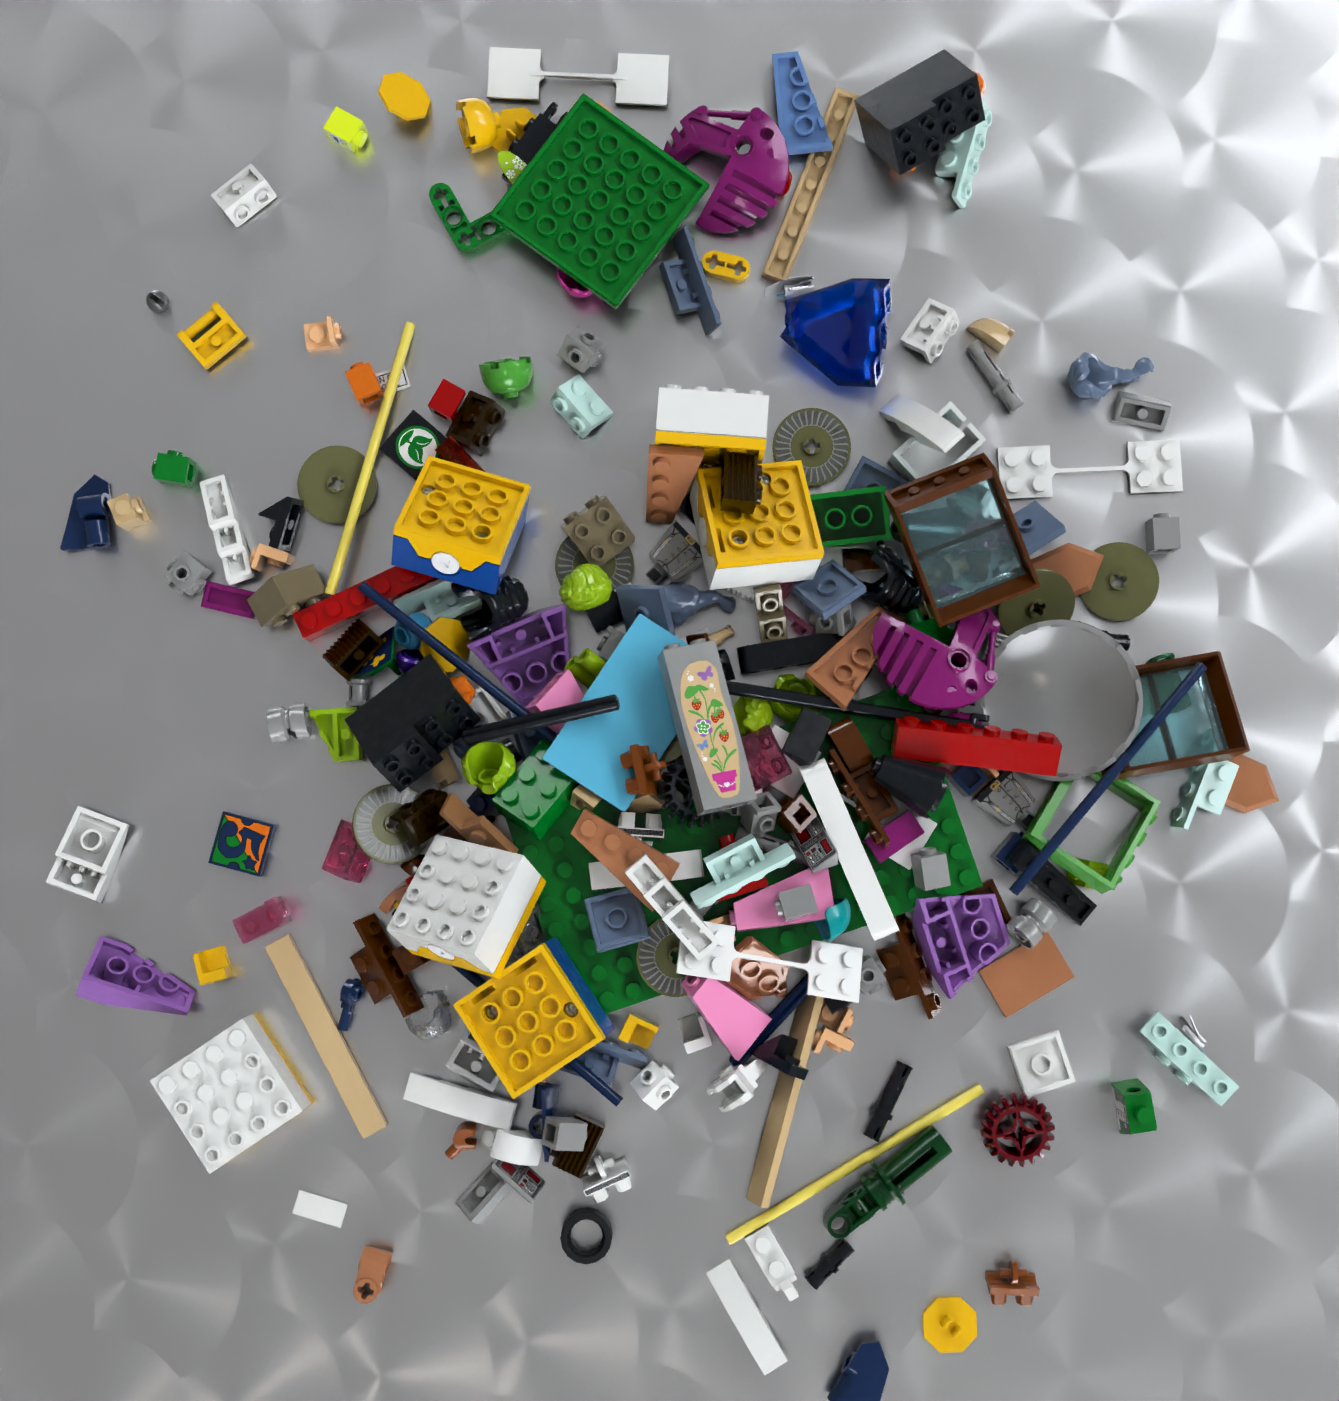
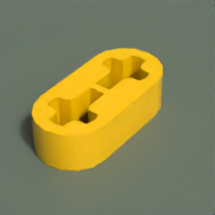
[702,250,750,283]

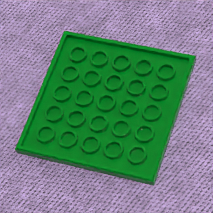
[489,93,710,310]

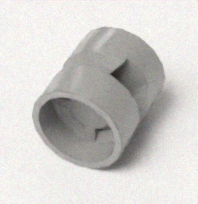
[266,703,312,743]
[1006,898,1057,949]

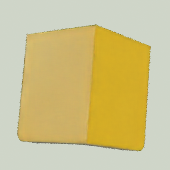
[192,945,233,985]
[618,1011,659,1049]

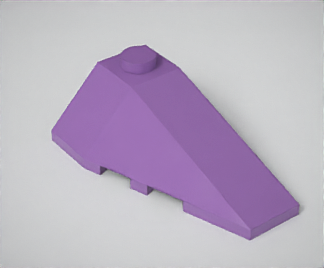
[76,936,196,1015]

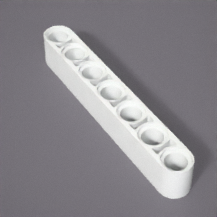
[799,758,899,941]

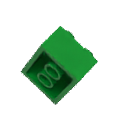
[810,486,892,547]
[492,739,579,841]

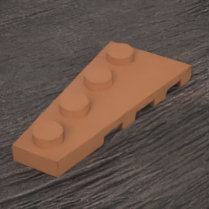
[646,444,704,524]
[805,606,892,711]
[571,809,680,912]

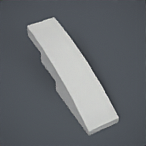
[879,394,965,453]
[199,474,255,585]
[588,849,704,890]
[625,853,720,961]
[403,1072,517,1130]
[706,1259,788,1375]

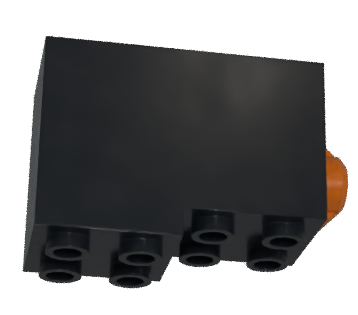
[854,49,985,175]
[344,654,481,793]

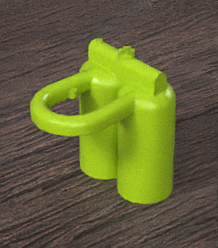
[565,648,606,689]

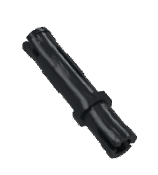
[863,1060,913,1142]

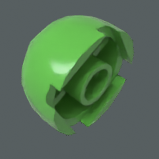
[479,356,533,399]

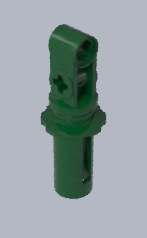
[823,1125,953,1239]

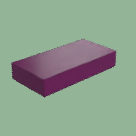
[201,581,255,619]
[863,810,925,863]

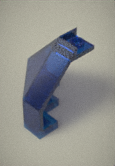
[780,278,892,387]

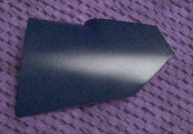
[60,474,112,551]
[528,1082,560,1162]
[827,1341,889,1401]

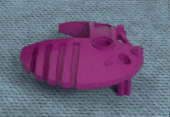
[663,105,789,233]
[872,583,1001,710]

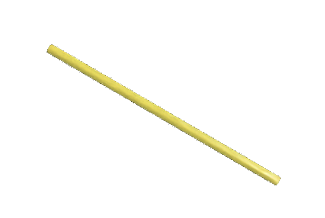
[324,322,415,596]
[725,1084,985,1245]

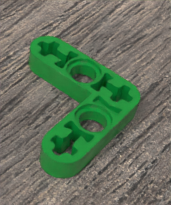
[429,183,509,254]

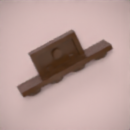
[827,748,899,850]
[350,913,424,1018]
[876,913,942,1020]

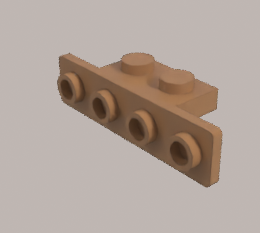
[440,793,519,853]

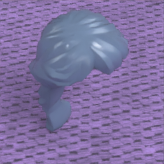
[1067,352,1154,400]
[664,582,736,629]

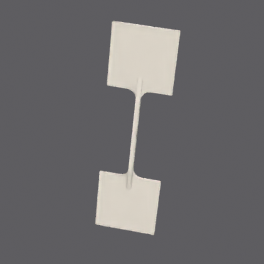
[487,47,669,106]
[997,439,1183,499]
[749,725,937,870]
[676,921,863,1003]

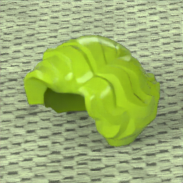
[559,564,612,611]
[769,674,824,723]
[733,696,774,738]
[461,740,516,795]

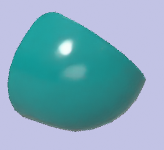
[814,897,851,943]

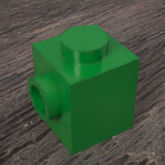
[152,450,196,488]

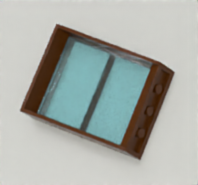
[883,453,1040,628]
[1101,651,1250,780]

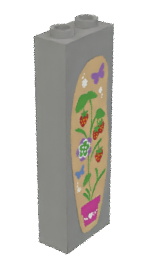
[657,638,757,816]

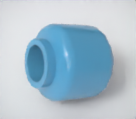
[394,612,432,650]

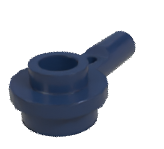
[337,978,364,1031]

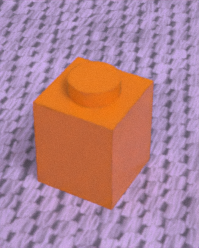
[345,362,384,407]

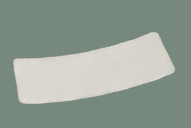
[764,275,812,297]

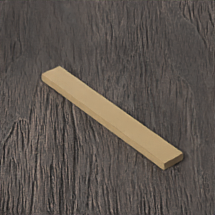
[761,87,859,283]
[264,934,388,1139]
[746,995,824,1208]

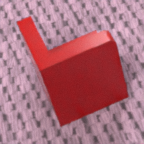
[428,379,466,423]

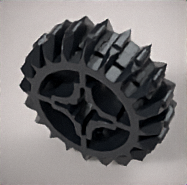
[658,757,727,828]

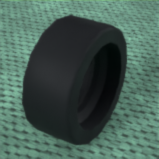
[560,1207,613,1264]

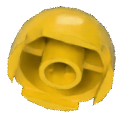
[456,98,501,154]

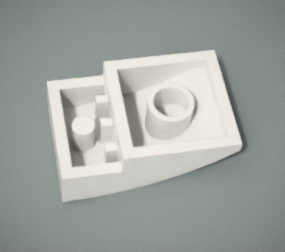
[46,806,129,904]
[445,1028,500,1094]

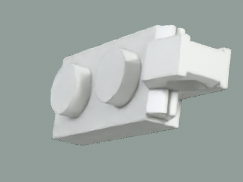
[744,1224,799,1302]

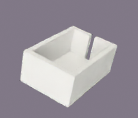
[888,401,987,482]

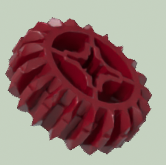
[980,1092,1055,1167]

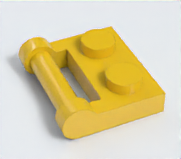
[176,301,247,370]

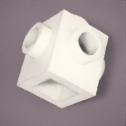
[629,1060,679,1110]

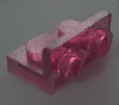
[741,725,792,792]

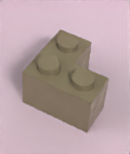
[247,564,326,628]

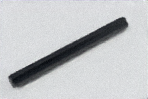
[462,694,620,745]

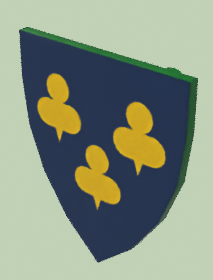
[353,626,402,677]

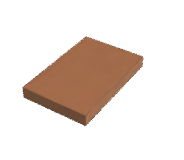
[977,933,1075,1018]

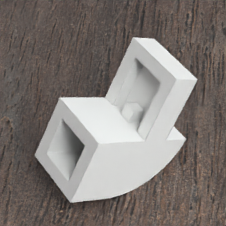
[479,1125,543,1166]

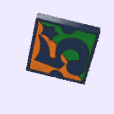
[208,811,276,877]

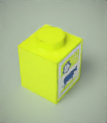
[323,106,368,154]

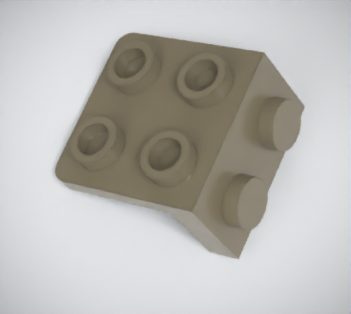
[560,495,635,567]

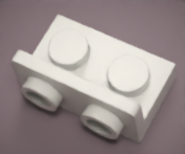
[211,164,277,227]
[900,298,959,363]

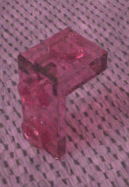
[780,581,814,636]
[233,896,292,944]

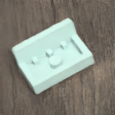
[550,374,613,439]

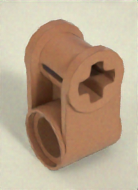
[353,1245,392,1304]

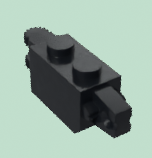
[502,102,568,186]

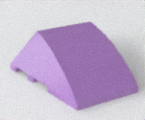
[466,603,570,706]
[912,893,1010,999]

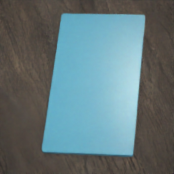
[543,614,688,812]

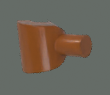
[445,1121,477,1160]

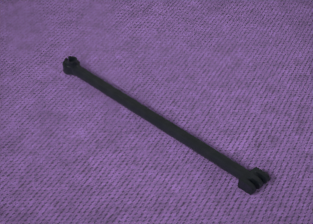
[726,680,990,728]

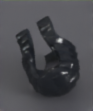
[857,540,923,614]
[451,575,529,641]

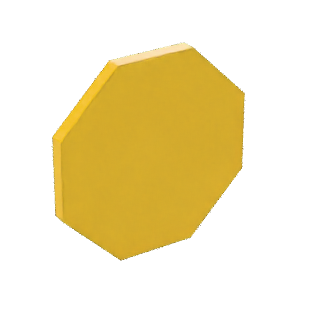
[377,72,431,121]
[492,107,537,152]
[420,617,470,673]
[922,1296,977,1353]

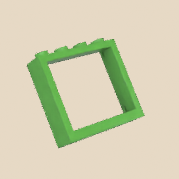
[1021,771,1161,894]

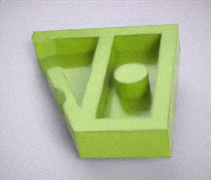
[309,707,363,762]

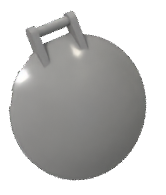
[953,619,1143,781]

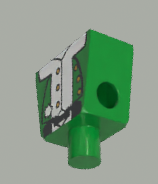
[1111,1078,1157,1135]

